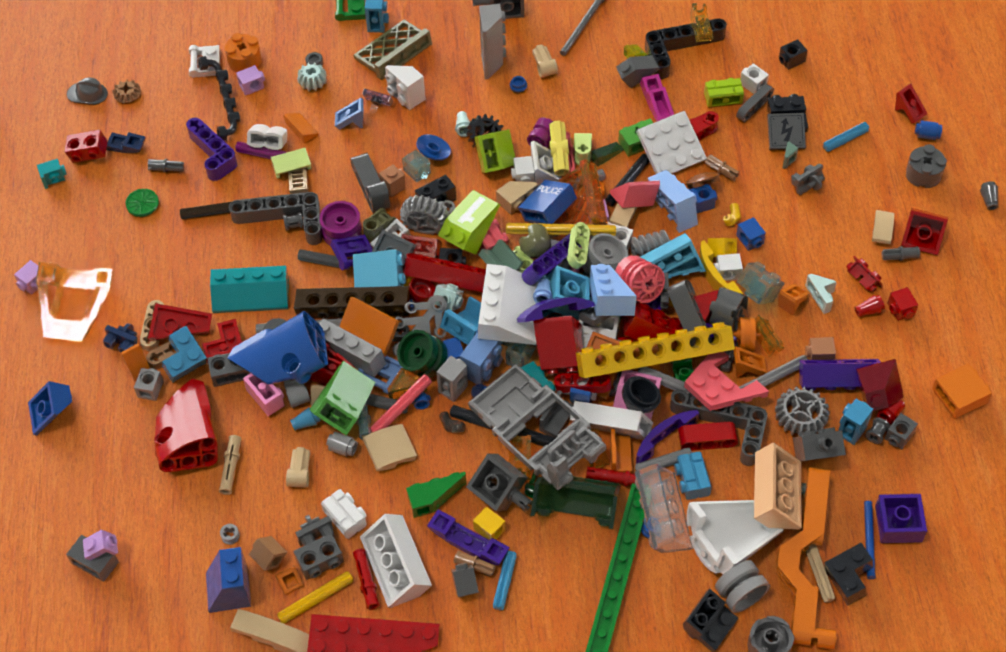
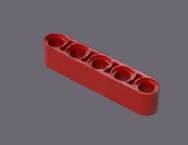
[403,253,486,292]

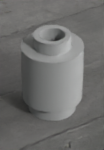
[326,432,358,457]

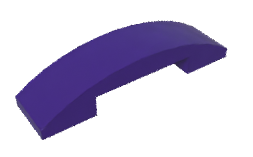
[517,297,595,323]
[636,410,699,464]
[427,509,510,565]

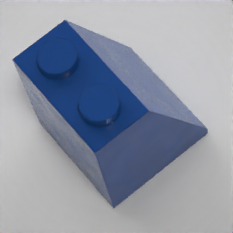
[206,547,251,613]

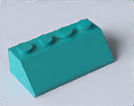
[210,265,289,313]

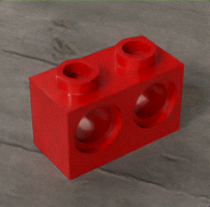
[65,130,108,163]

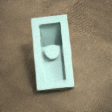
[805,274,837,314]

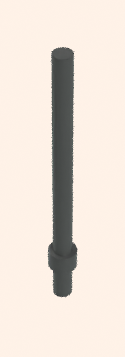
[560,0,605,56]

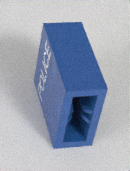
[518,180,577,224]

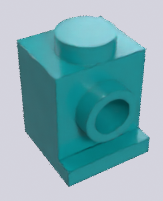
[37,159,67,189]

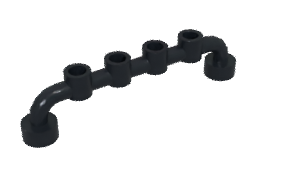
[198,56,240,140]

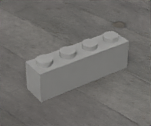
[319,318,386,377]

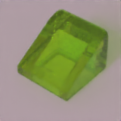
[624,44,648,58]

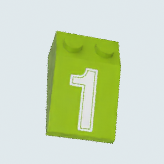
[438,190,501,254]

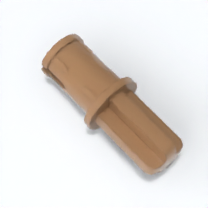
[705,155,740,182]
[453,550,495,576]

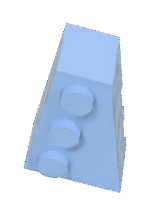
[648,170,698,233]
[590,264,637,316]

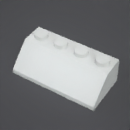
[360,514,432,608]

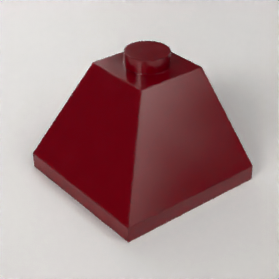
[856,359,904,411]

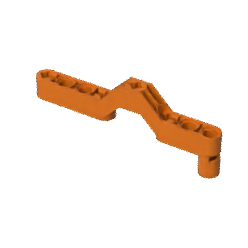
[776,467,836,650]

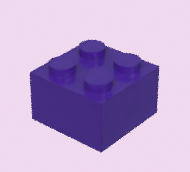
[875,494,927,543]

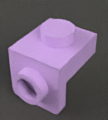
[83,530,118,561]

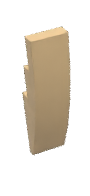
[230,609,309,652]

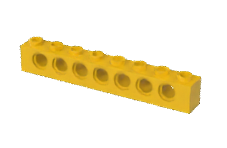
[576,322,735,378]

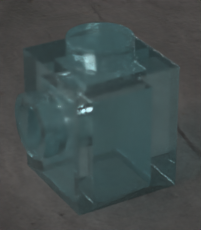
[402,150,431,182]

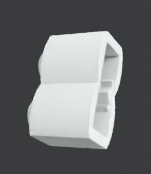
[247,124,287,150]

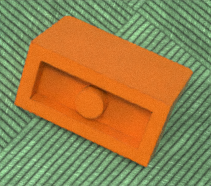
[610,429,632,473]

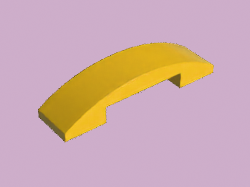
[699,240,743,294]

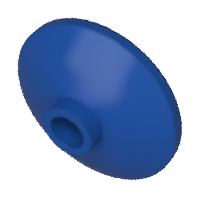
[416,134,451,160]

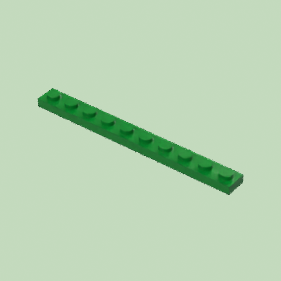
[585,483,652,652]

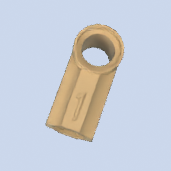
[533,44,558,78]
[286,447,310,488]

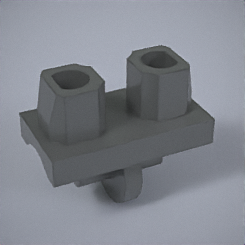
[791,163,825,195]
[295,515,335,546]

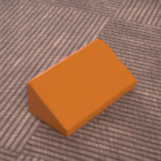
[284,112,319,144]

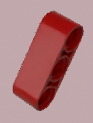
[678,422,738,451]

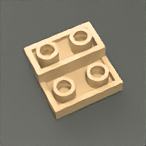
[363,424,417,471]

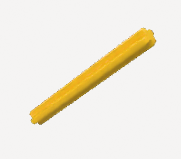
[506,223,616,236]

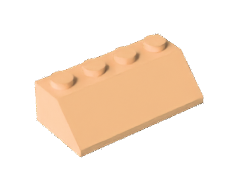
[754,442,802,529]

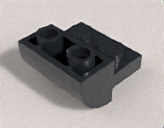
[683,589,738,652]

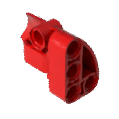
[154,378,218,472]

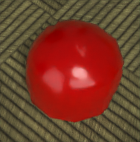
[409,278,436,303]

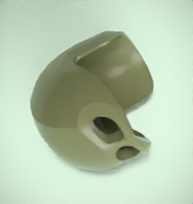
[519,224,550,258]

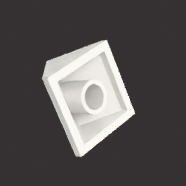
[531,141,563,186]

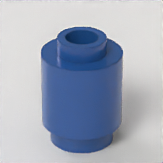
[915,120,942,140]

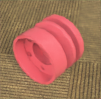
[615,256,665,303]

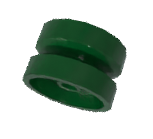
[397,330,448,378]

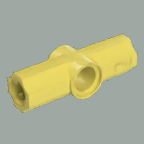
[549,120,570,176]

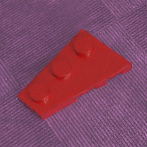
[148,303,213,341]

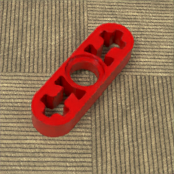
[554,373,612,393]

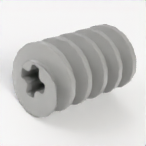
[630,230,670,257]

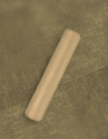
[805,545,835,603]

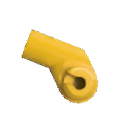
[723,203,741,226]

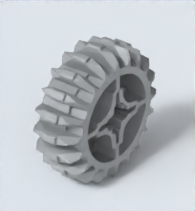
[400,195,449,235]
[775,386,830,436]

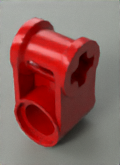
[689,111,719,141]

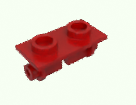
[846,255,883,293]

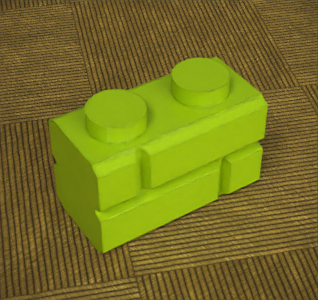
[704,78,744,107]

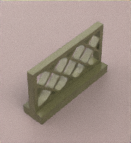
[353,20,432,80]

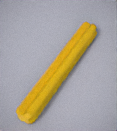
[277,571,353,624]

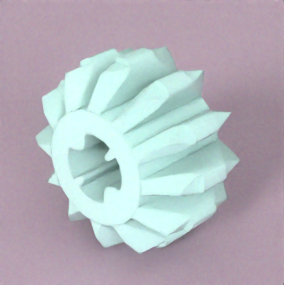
[297,63,327,91]

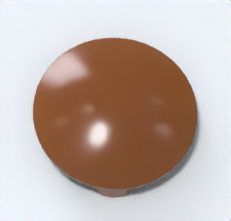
[685,172,720,188]

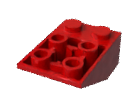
[622,301,683,342]

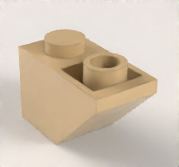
[496,181,538,215]

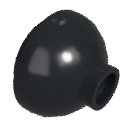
[622,376,661,413]

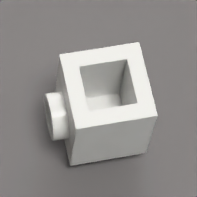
[511,156,534,182]

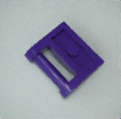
[330,235,373,270]

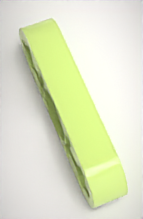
[567,222,590,269]

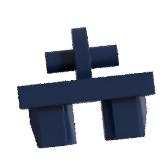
[103,323,137,353]

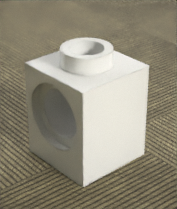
[741,63,769,94]
[713,253,743,281]

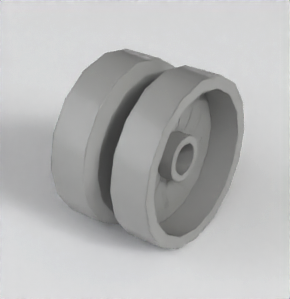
[582,233,628,276]
[715,560,770,613]

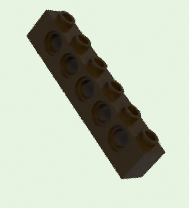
[294,286,411,319]

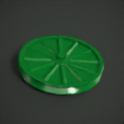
[125,189,159,217]

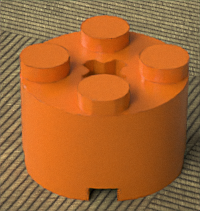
[225,33,262,72]

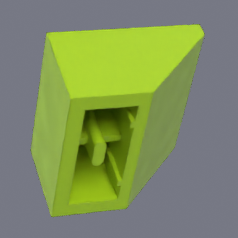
[474,129,515,173]

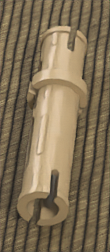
[219,435,242,495]

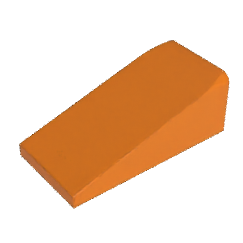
[121,343,150,382]

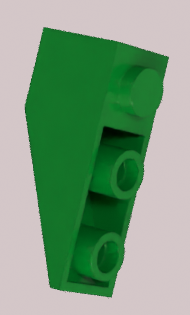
[406,472,467,518]

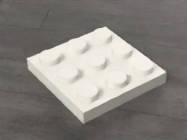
[636,111,707,174]

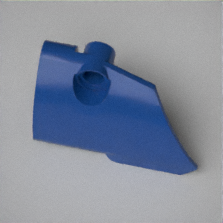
[227,311,328,385]

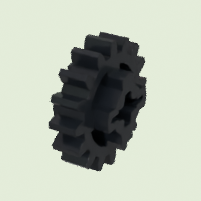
[466,114,504,148]

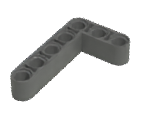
[229,192,323,245]
[670,389,767,466]

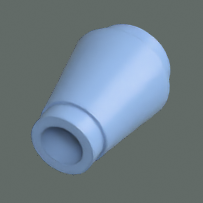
[533,278,552,303]

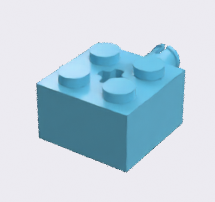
[545,266,593,320]

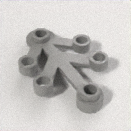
[393,295,447,356]

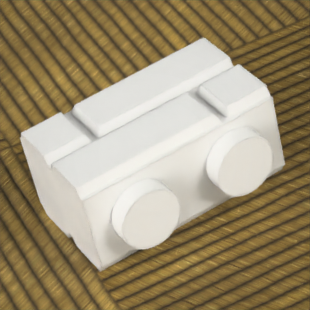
[321,489,367,539]

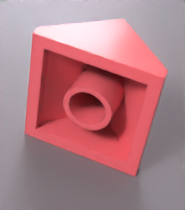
[610,180,660,208]

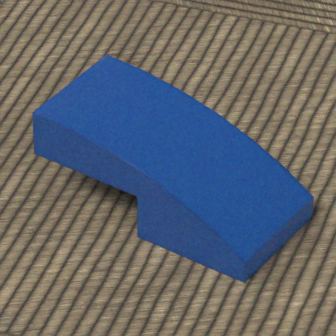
[570,388,592,404]

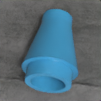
[290,407,321,431]

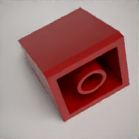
[533,316,583,376]

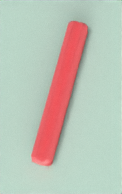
[370,374,432,432]

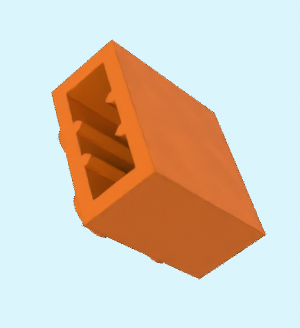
[932,363,992,419]

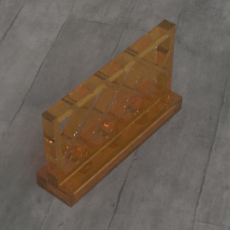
[556,159,608,237]

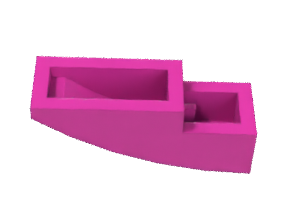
[640,74,674,121]

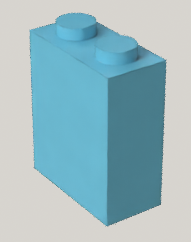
[353,249,406,287]

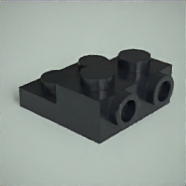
[767,94,808,132]

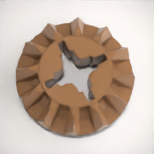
[112,80,141,103]

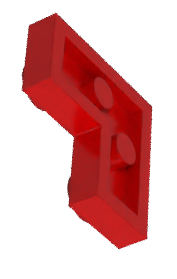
[202,319,242,363]

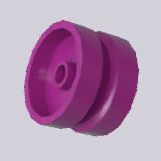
[320,201,362,245]

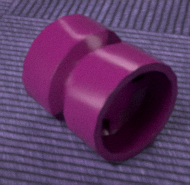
[527,117,553,148]

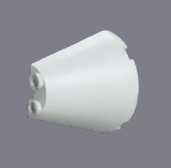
[687,500,784,574]

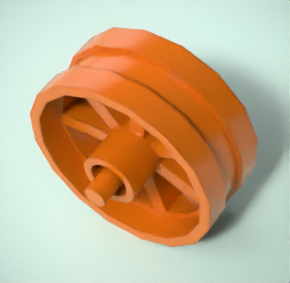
[733,317,760,352]

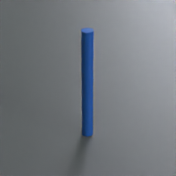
[864,501,876,579]

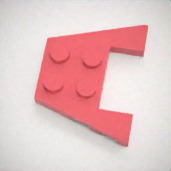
[684,352,769,411]

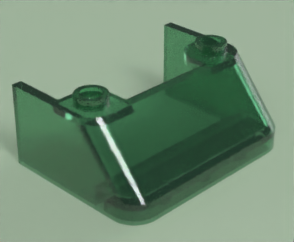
[530,474,621,529]

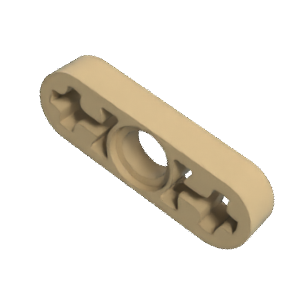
[140,300,164,351]

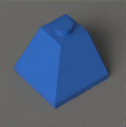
[28,381,72,436]

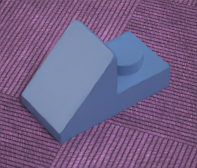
[335,98,364,130]

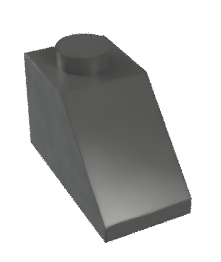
[616,55,660,88]

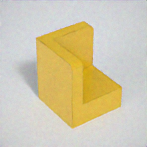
[708,238,737,257]
[473,507,506,540]

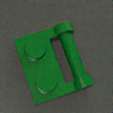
[335,0,365,21]

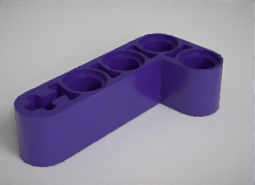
[186,118,237,181]

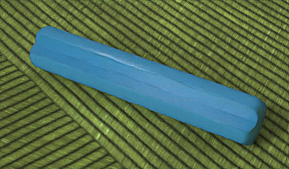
[823,122,870,152]
[493,551,517,610]

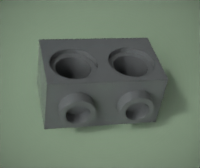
[208,353,250,387]
[293,533,344,580]

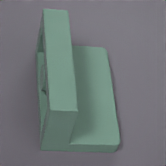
[478,239,523,271]

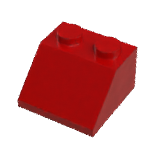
[901,208,948,255]

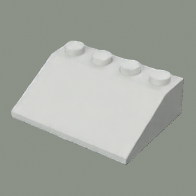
[478,264,539,345]

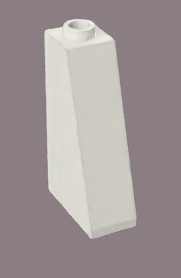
[570,401,653,440]

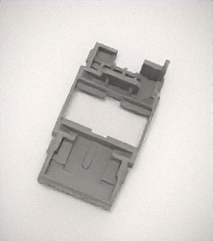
[468,364,606,490]

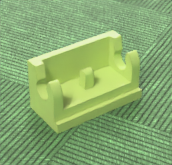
[271,148,311,178]

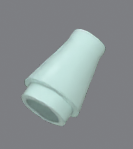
[455,111,470,137]

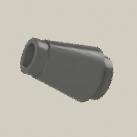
[980,181,999,210]

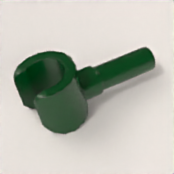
[524,472,538,498]

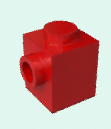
[887,287,919,321]

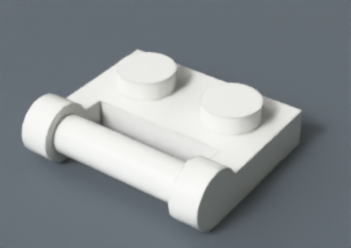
[189,45,220,77]

